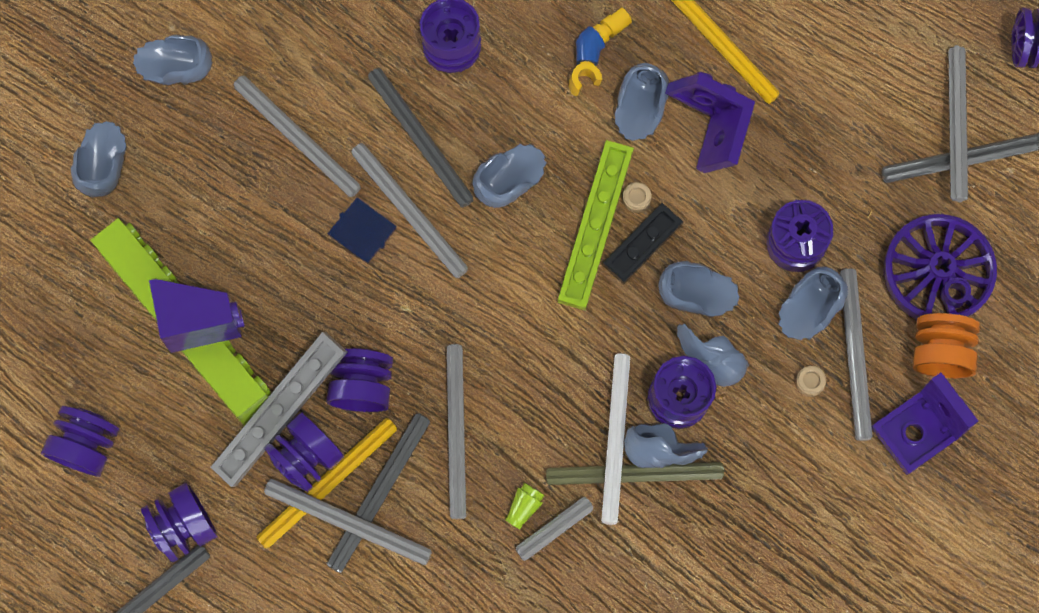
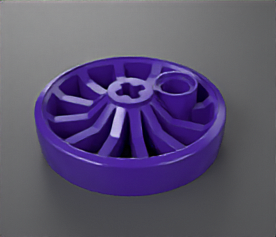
[883,214,997,320]

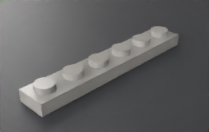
[210,332,348,487]

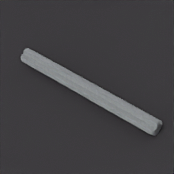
[948,45,968,203]
[233,75,361,197]
[351,143,468,279]
[840,269,873,441]
[447,344,466,520]
[264,479,432,565]

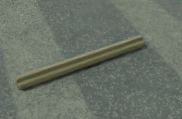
[546,462,724,485]

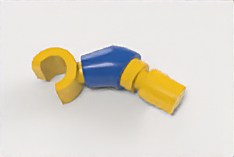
[568,7,632,96]

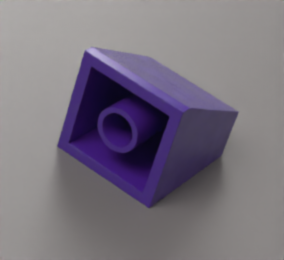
[149,279,245,353]

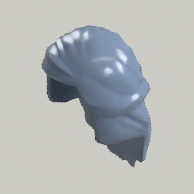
[133,35,213,85]
[614,63,669,141]
[70,121,127,197]
[472,144,547,208]
[658,261,740,317]
[778,267,848,340]
[677,324,749,387]
[624,423,708,468]

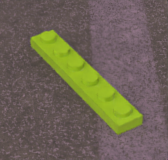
[558,140,634,311]

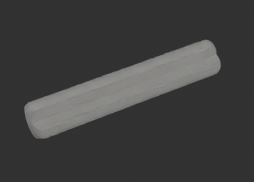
[516,497,594,561]

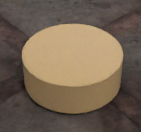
[622,182,652,213]
[795,366,826,397]

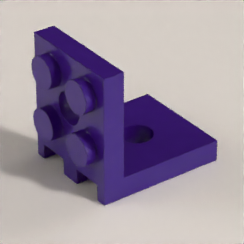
[665,72,755,173]
[872,372,979,475]

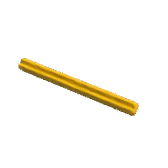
[671,0,780,104]
[256,418,397,549]

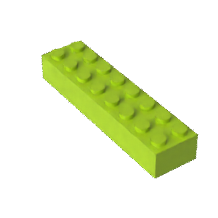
[91,218,271,426]

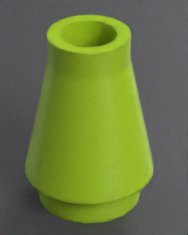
[505,483,545,529]

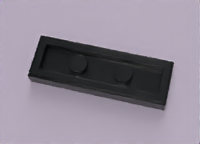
[603,203,683,285]

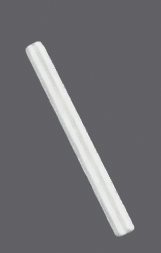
[601,353,630,525]

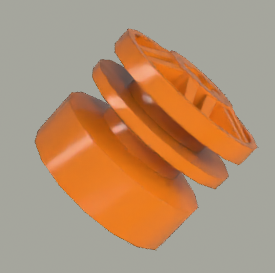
[913,313,980,379]

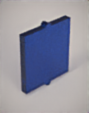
[328,197,397,264]

